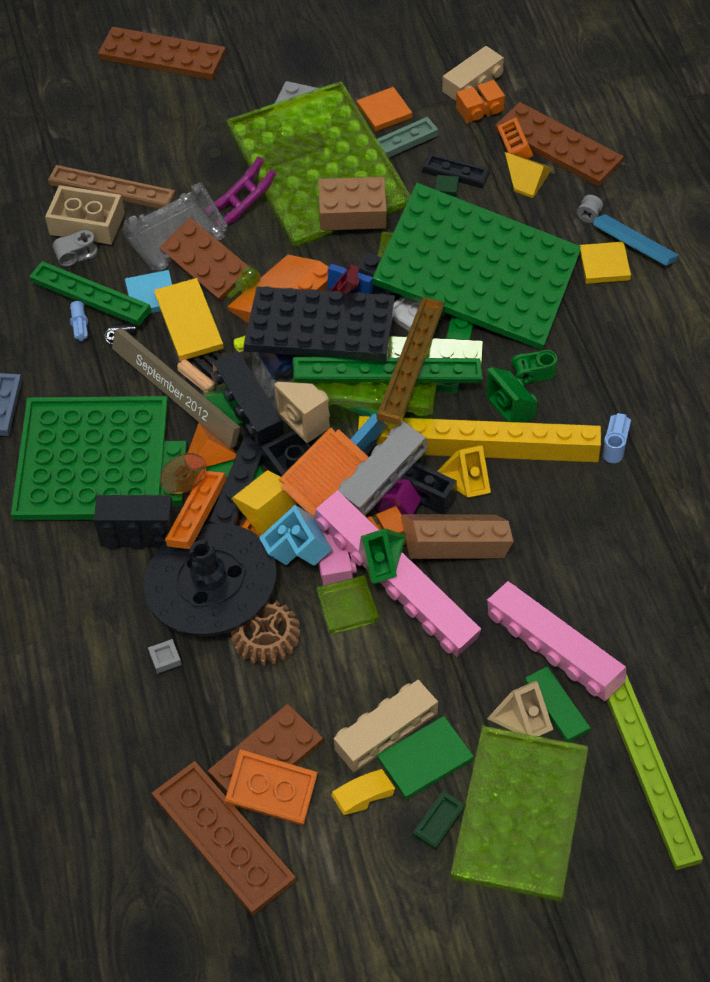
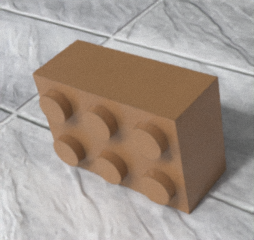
[318,177,387,230]

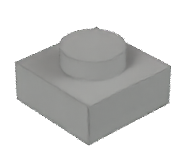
[148,639,182,674]

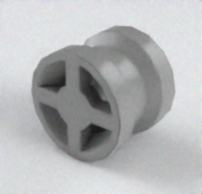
[577,195,603,223]

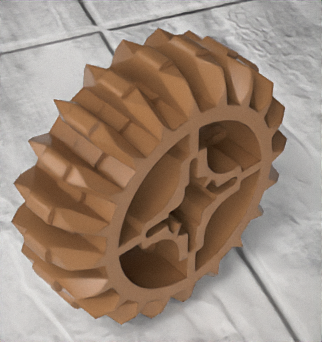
[231,601,300,666]

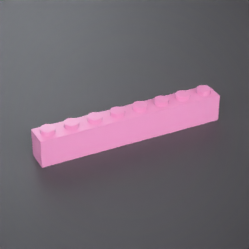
[315,490,481,657]

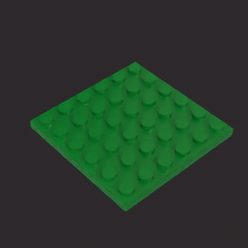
[11,396,168,520]

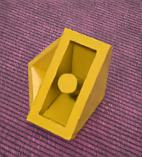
[505,152,552,198]
[437,445,491,498]

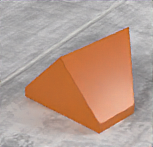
[186,423,236,471]

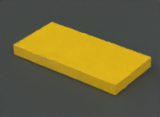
[154,278,224,361]

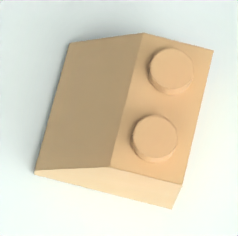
[274,382,330,443]

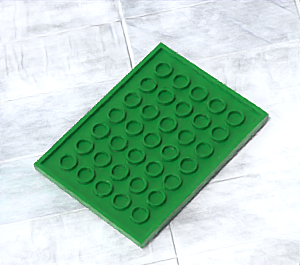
[373,183,581,350]

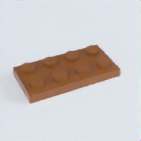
[159,217,252,302]
[208,704,324,811]

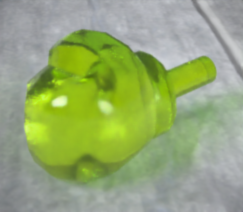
[227,267,260,299]

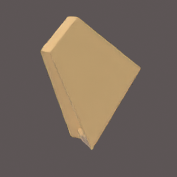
[487,681,553,740]

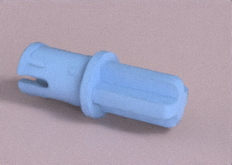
[70,301,88,341]

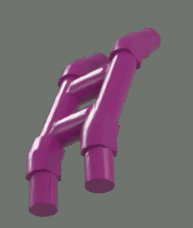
[205,156,277,228]

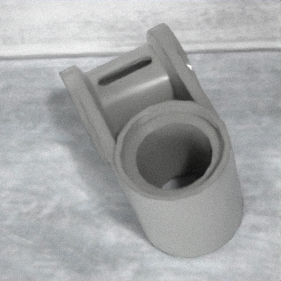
[53,230,98,267]

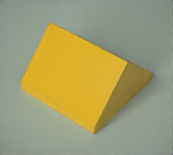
[231,470,297,536]

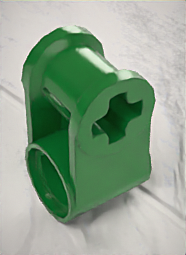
[511,350,557,385]

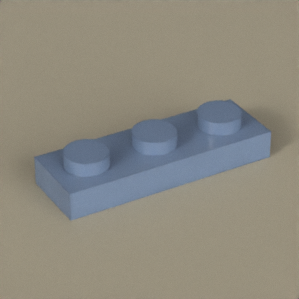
[0,373,22,436]

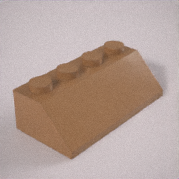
[401,514,514,559]

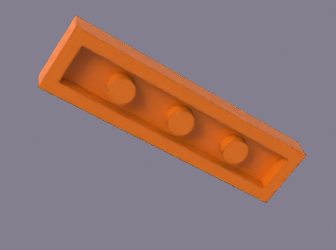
[165,471,227,549]

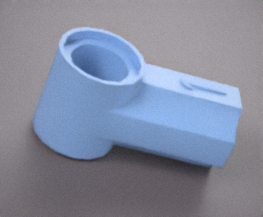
[602,413,631,463]

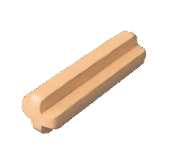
[177,360,215,392]

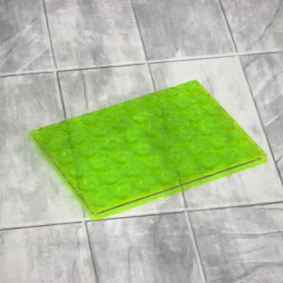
[226,81,411,247]

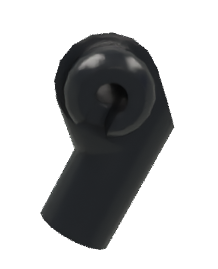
[105,323,136,344]

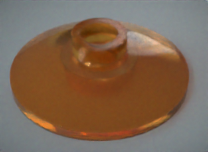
[160,453,206,494]

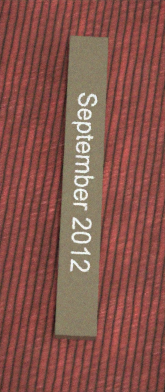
[112,328,240,448]

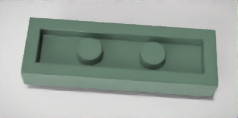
[373,117,438,159]

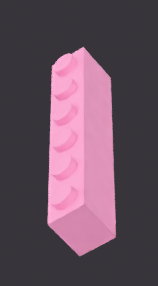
[487,581,626,701]

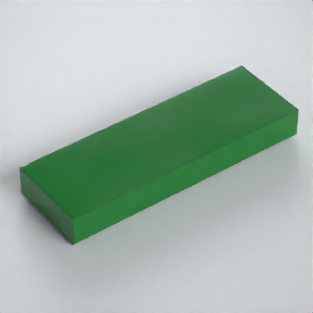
[525,667,590,744]

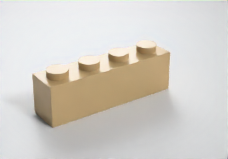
[334,680,438,773]

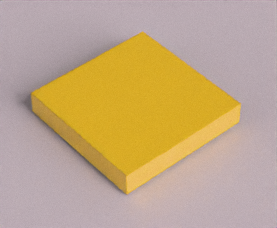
[580,242,631,284]

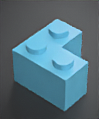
[259,505,332,566]

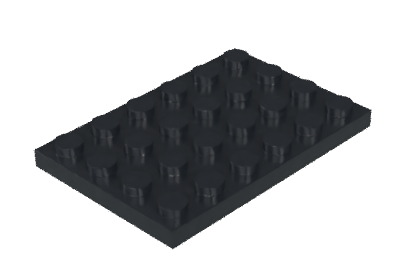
[244,286,395,361]

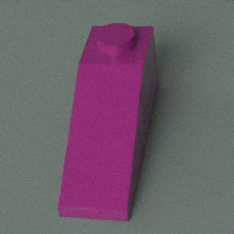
[372,479,421,515]

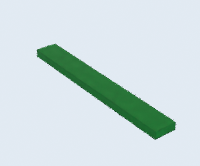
[292,357,483,383]

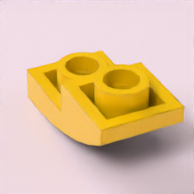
[331,769,395,815]

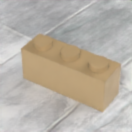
[442,46,504,101]

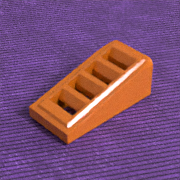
[497,117,533,159]

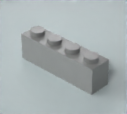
[338,421,428,516]

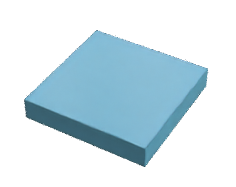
[125,270,172,314]

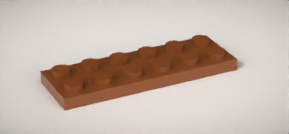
[98,27,226,80]
[495,102,624,187]
[152,761,296,916]

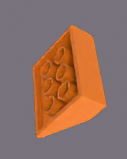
[227,255,328,323]

